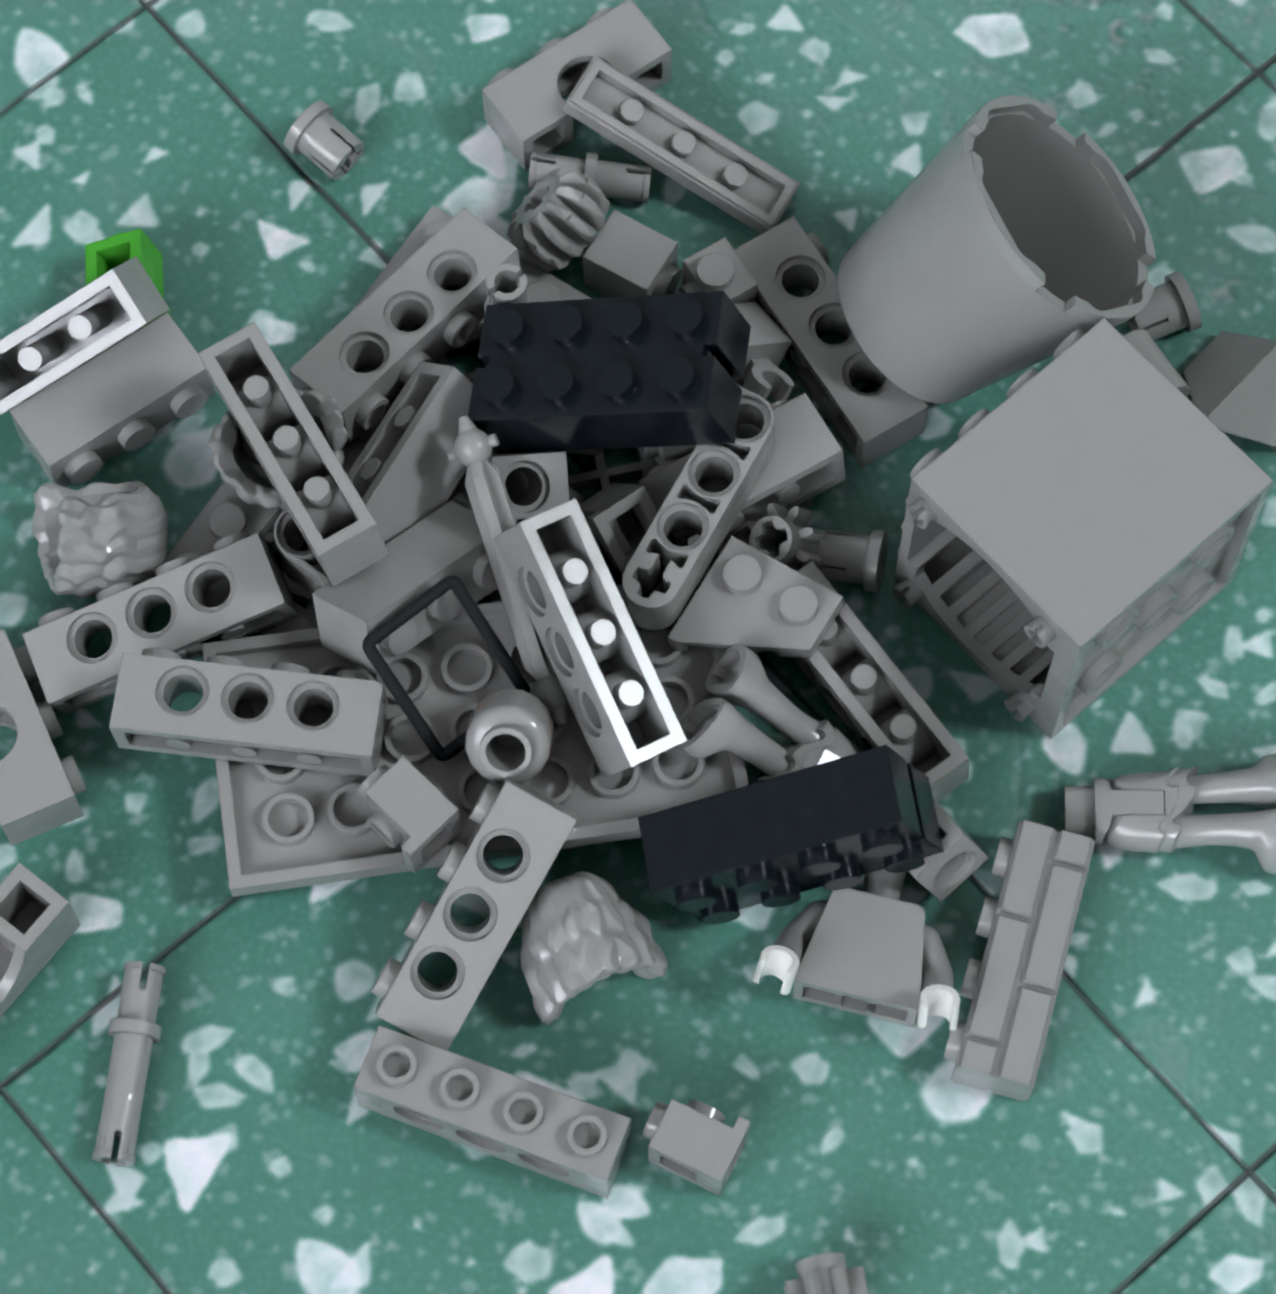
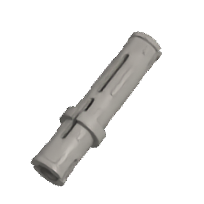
[92,961,167,1166]

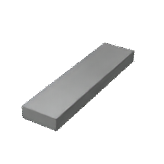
[561,55,800,234]

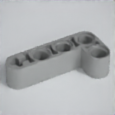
[622,385,775,631]

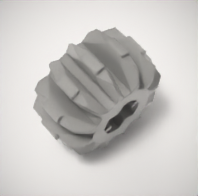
[507,165,610,272]

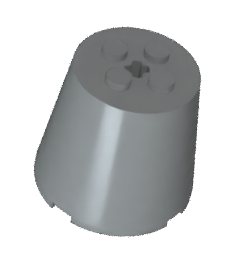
[838,95,1156,404]

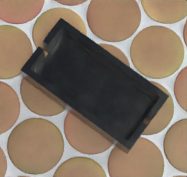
[468,291,751,454]
[638,745,944,924]

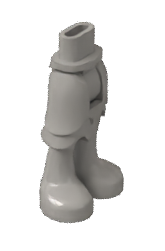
[677,643,862,782]
[1064,754,1276,874]

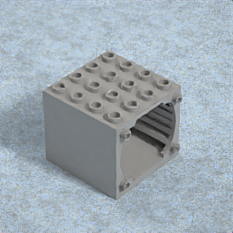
[892,318,1273,739]

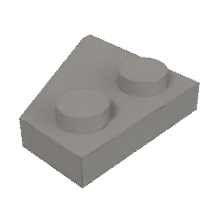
[667,536,844,658]

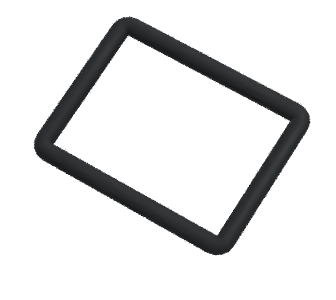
[362,576,530,761]

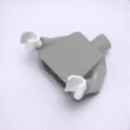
[753,869,961,1031]

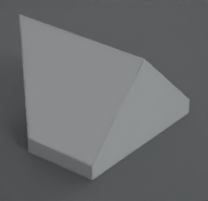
[1181,331,1276,452]

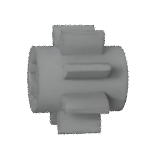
[747,503,826,571]
[784,1252,869,1294]

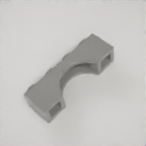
[0,863,81,1017]

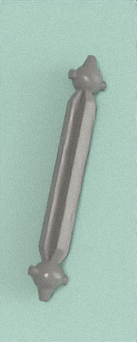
[447,416,569,726]

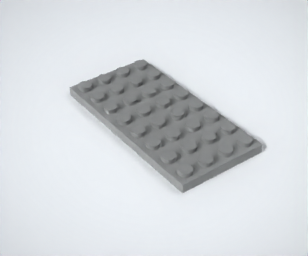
[202,572,749,897]

